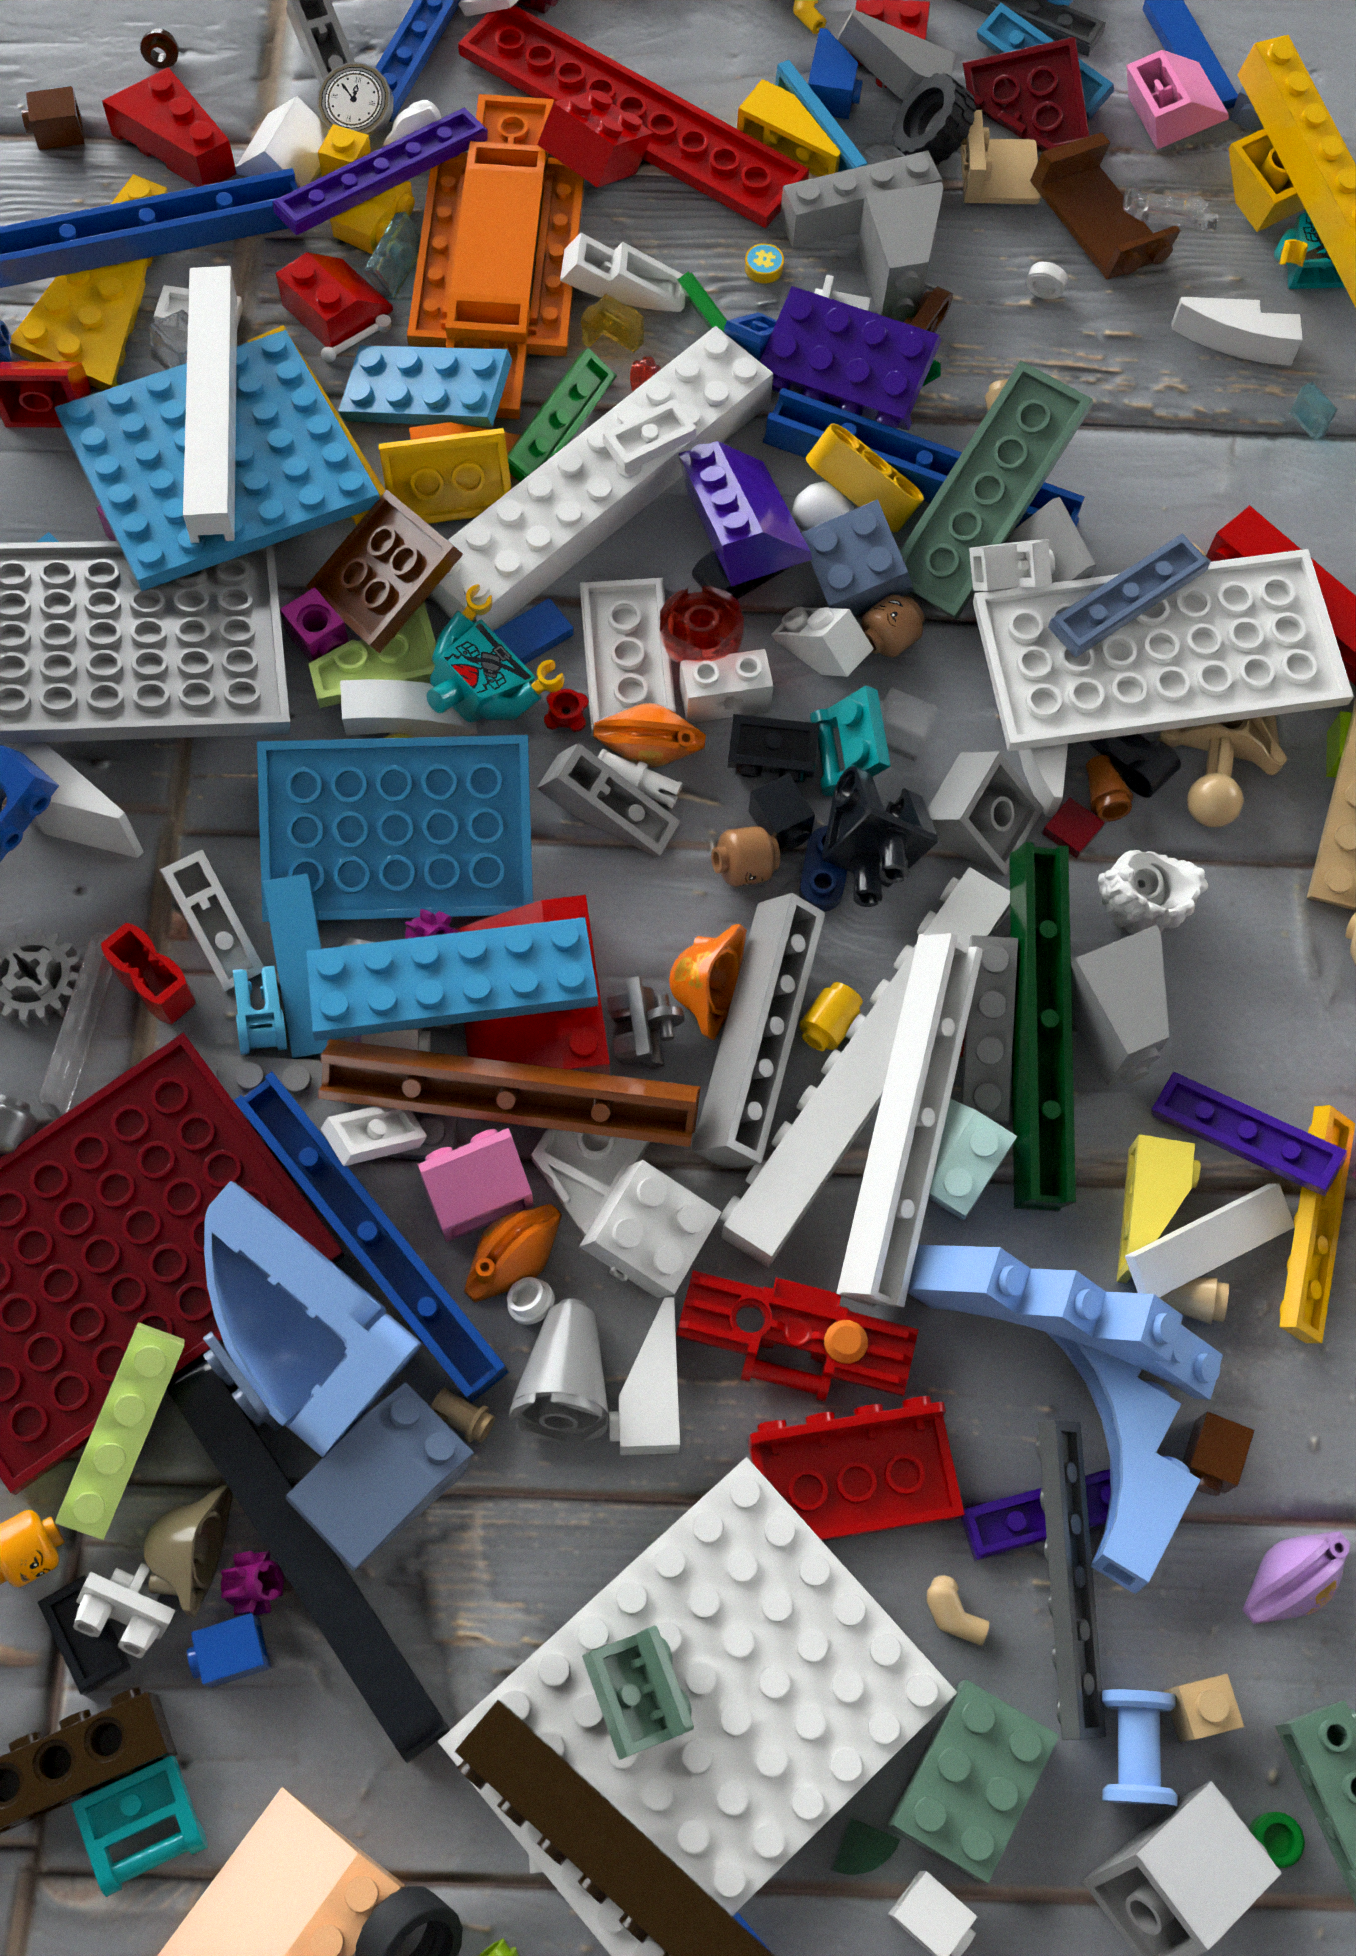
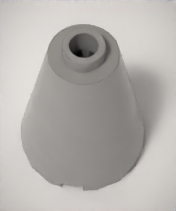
[509,1299,609,1442]

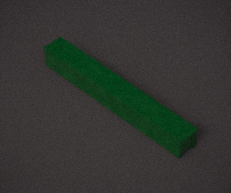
[1009,842,1076,1212]

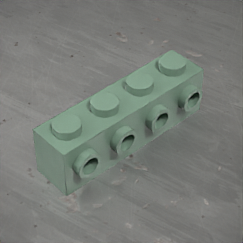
[1275,1700,1356,1906]

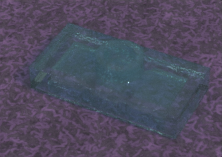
[363,212,421,300]

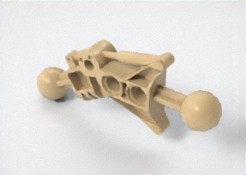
[1156,543,1287,827]

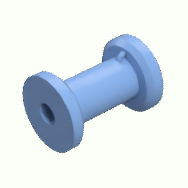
[1102,1689,1178,1806]

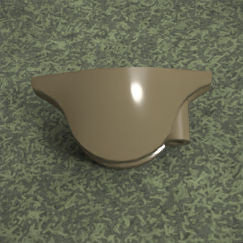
[143,1485,233,1618]

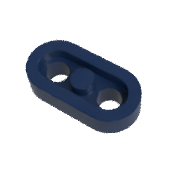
[799,826,847,912]

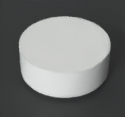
[1026,262,1068,299]

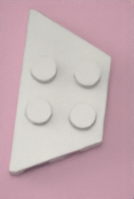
[531,1082,674,1237]

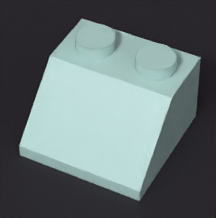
[928,1099,1017,1221]

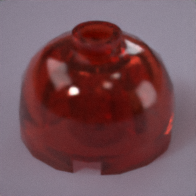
[660,586,744,666]

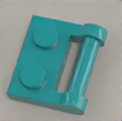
[810,685,891,796]
[71,1755,208,1897]

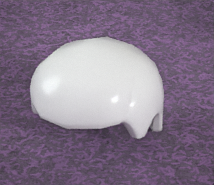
[791,481,854,531]

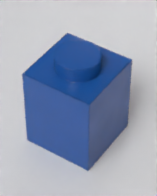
[187,1613,272,1688]

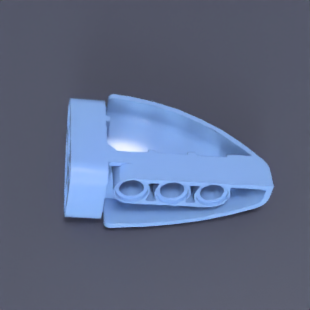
[204,1181,423,1458]

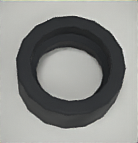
[355,1886,463,1956]

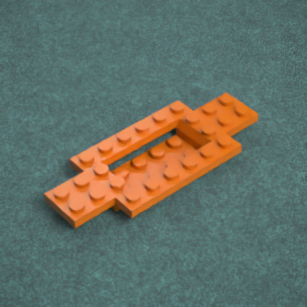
[407,94,585,419]

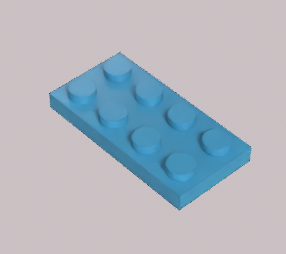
[338,345,512,427]

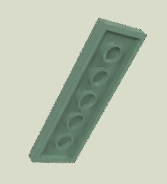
[900,360,1094,620]

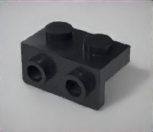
[727,714,820,783]

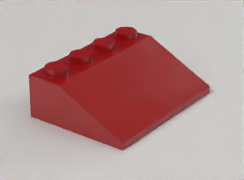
[456,895,610,1075]

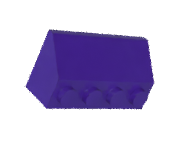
[678,441,813,586]

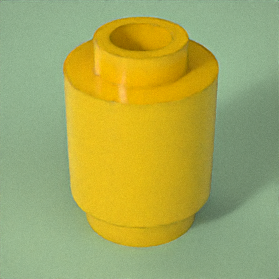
[799,982,863,1051]

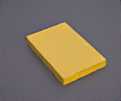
[379,428,512,524]

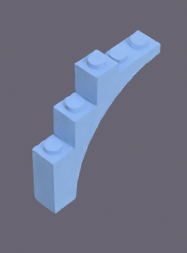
[907,1245,1223,1400]
[1046,1332,1201,1594]

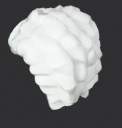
[1098,850,1208,934]

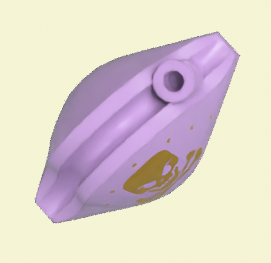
[1243,1531,1351,1624]

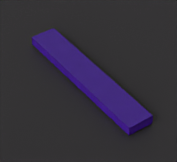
[272,107,487,236]

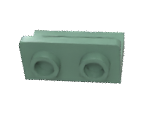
[582,1625,694,1760]

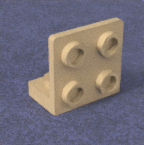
[960,110,1041,204]

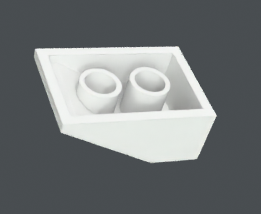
[5,742,144,858]

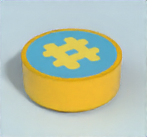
[745,243,784,284]

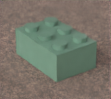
[886,1679,1060,1883]

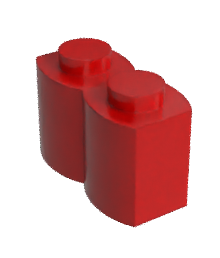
[101,923,196,1025]

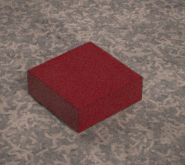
[1042,797,1105,859]

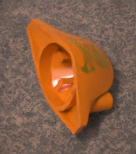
[593,703,706,768]
[669,924,747,1041]
[464,1204,562,1303]

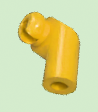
[793,0,827,34]

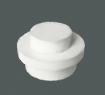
[507,1277,555,1325]

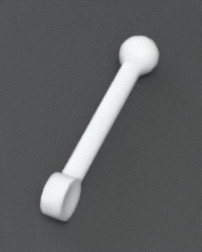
[321,314,392,363]

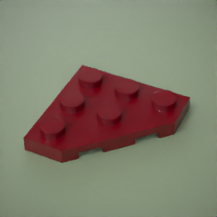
[963,37,1089,152]

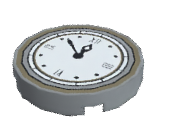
[317,62,394,139]

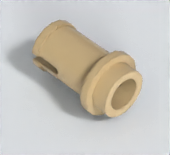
[431,1387,495,1443]

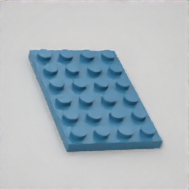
[257,735,533,922]

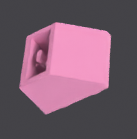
[1126,50,1229,150]
[418,1128,534,1242]

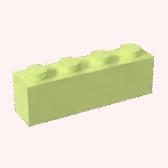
[55,1322,185,1540]

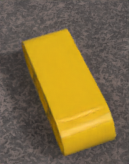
[806,423,924,532]

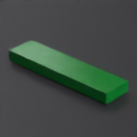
[507,348,617,482]

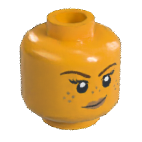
[0,1510,65,1588]

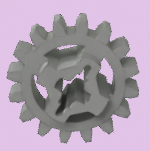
[0,928,85,1028]

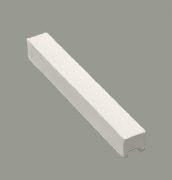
[183,266,237,543]
[836,933,983,1307]

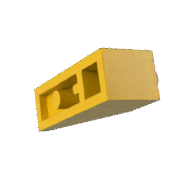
[737,79,841,177]

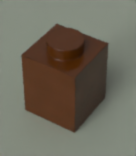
[22,86,85,150]
[1182,1411,1255,1496]

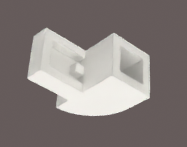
[969,539,1055,591]

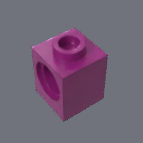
[280,587,349,662]

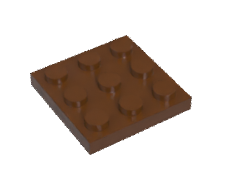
[306,490,463,654]

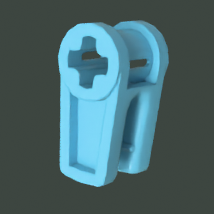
[233,966,287,1055]

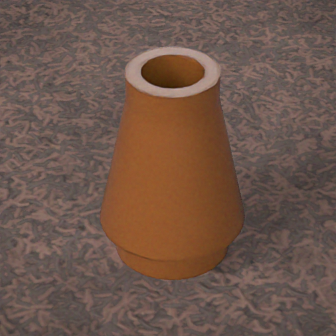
[1085,755,1133,822]

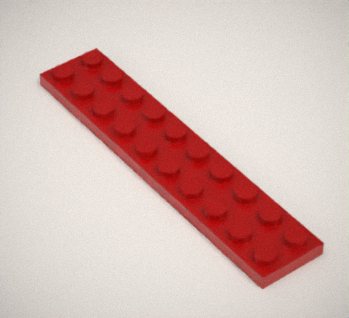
[458,5,809,229]

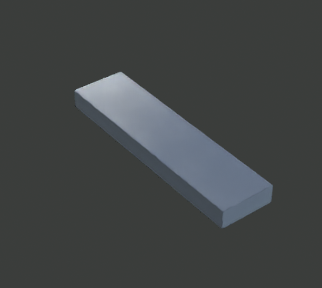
[1048,533,1210,658]

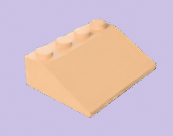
[158,1787,406,1956]

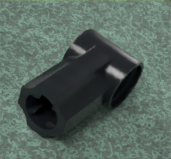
[1089,734,1181,798]

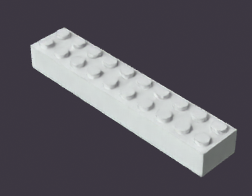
[428,326,773,631]

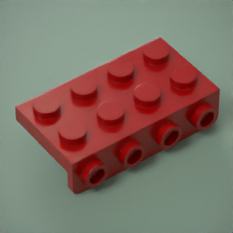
[747,1396,965,1542]

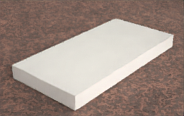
[580,578,676,737]

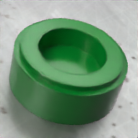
[1249,1812,1305,1868]

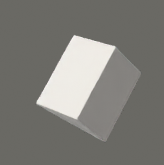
[236,96,329,188]

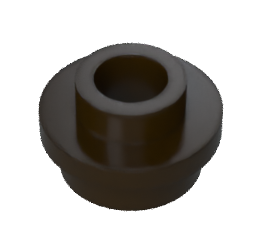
[140,29,179,69]

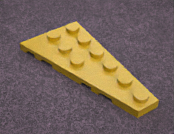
[9,174,168,391]

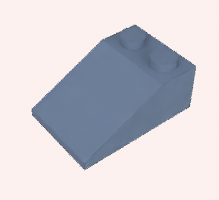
[285,1382,474,1572]

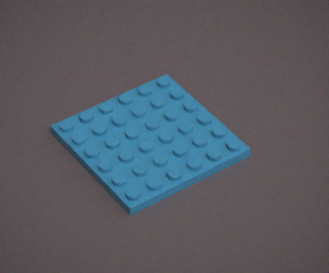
[54,330,380,591]

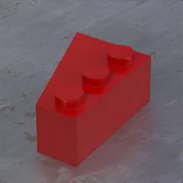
[102,67,237,187]

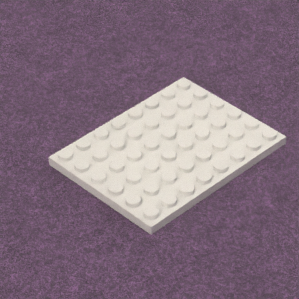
[438,1457,958,1956]

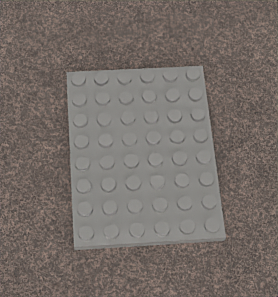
[0,541,290,744]

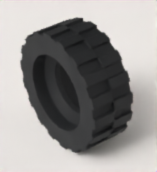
[892,73,976,166]

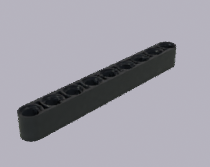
[167,1359,450,1763]

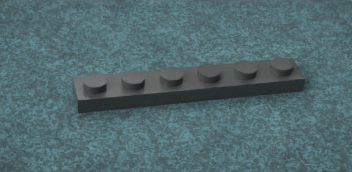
[1036,1420,1106,1740]

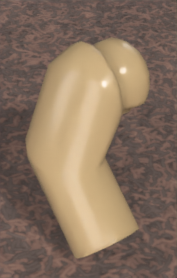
[927,1575,990,1646]

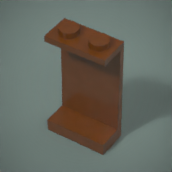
[1030,132,1181,280]

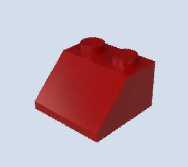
[275,252,393,348]
[0,360,91,428]

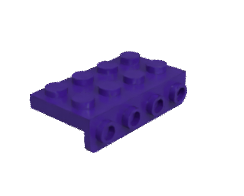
[760,286,942,430]

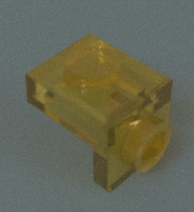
[580,294,644,353]

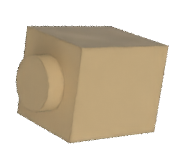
[1164,1673,1244,1743]

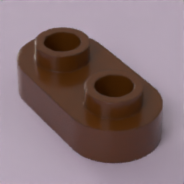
[904,286,953,333]

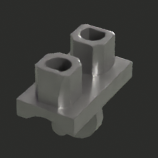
[607,976,685,1069]

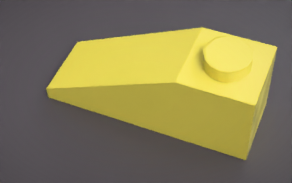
[1117,1134,1201,1283]

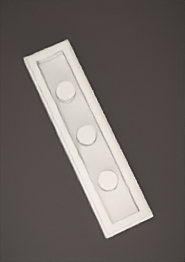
[1125,1183,1294,1297]

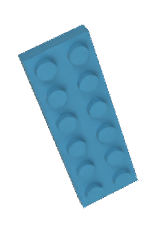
[306,917,598,1041]

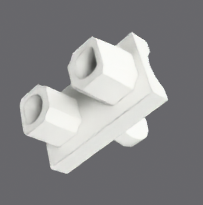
[73,1562,176,1658]

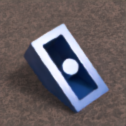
[808,28,863,119]

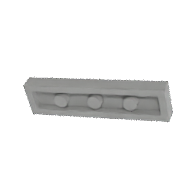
[961,935,1018,1122]

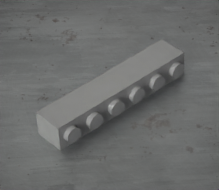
[691,893,825,1169]

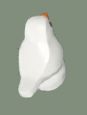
[383,100,441,146]

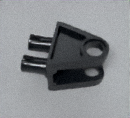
[822,766,938,907]

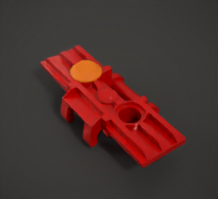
[676,1270,919,1402]

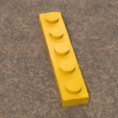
[1279,1105,1355,1343]

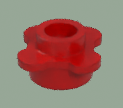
[544,689,589,732]

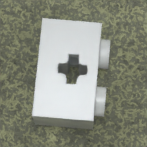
[679,649,774,723]

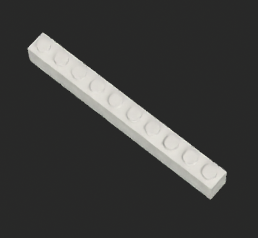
[720,867,1010,1269]

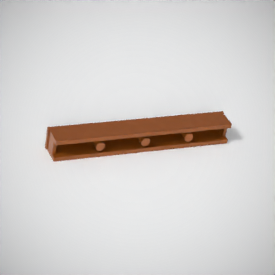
[318,1039,701,1147]

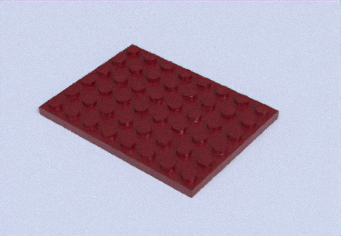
[0,1032,345,1495]

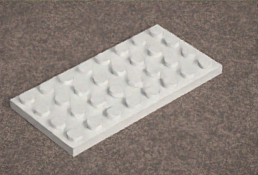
[973,549,1354,752]

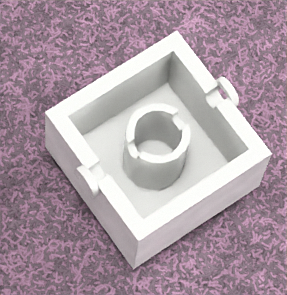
[579,1160,721,1298]

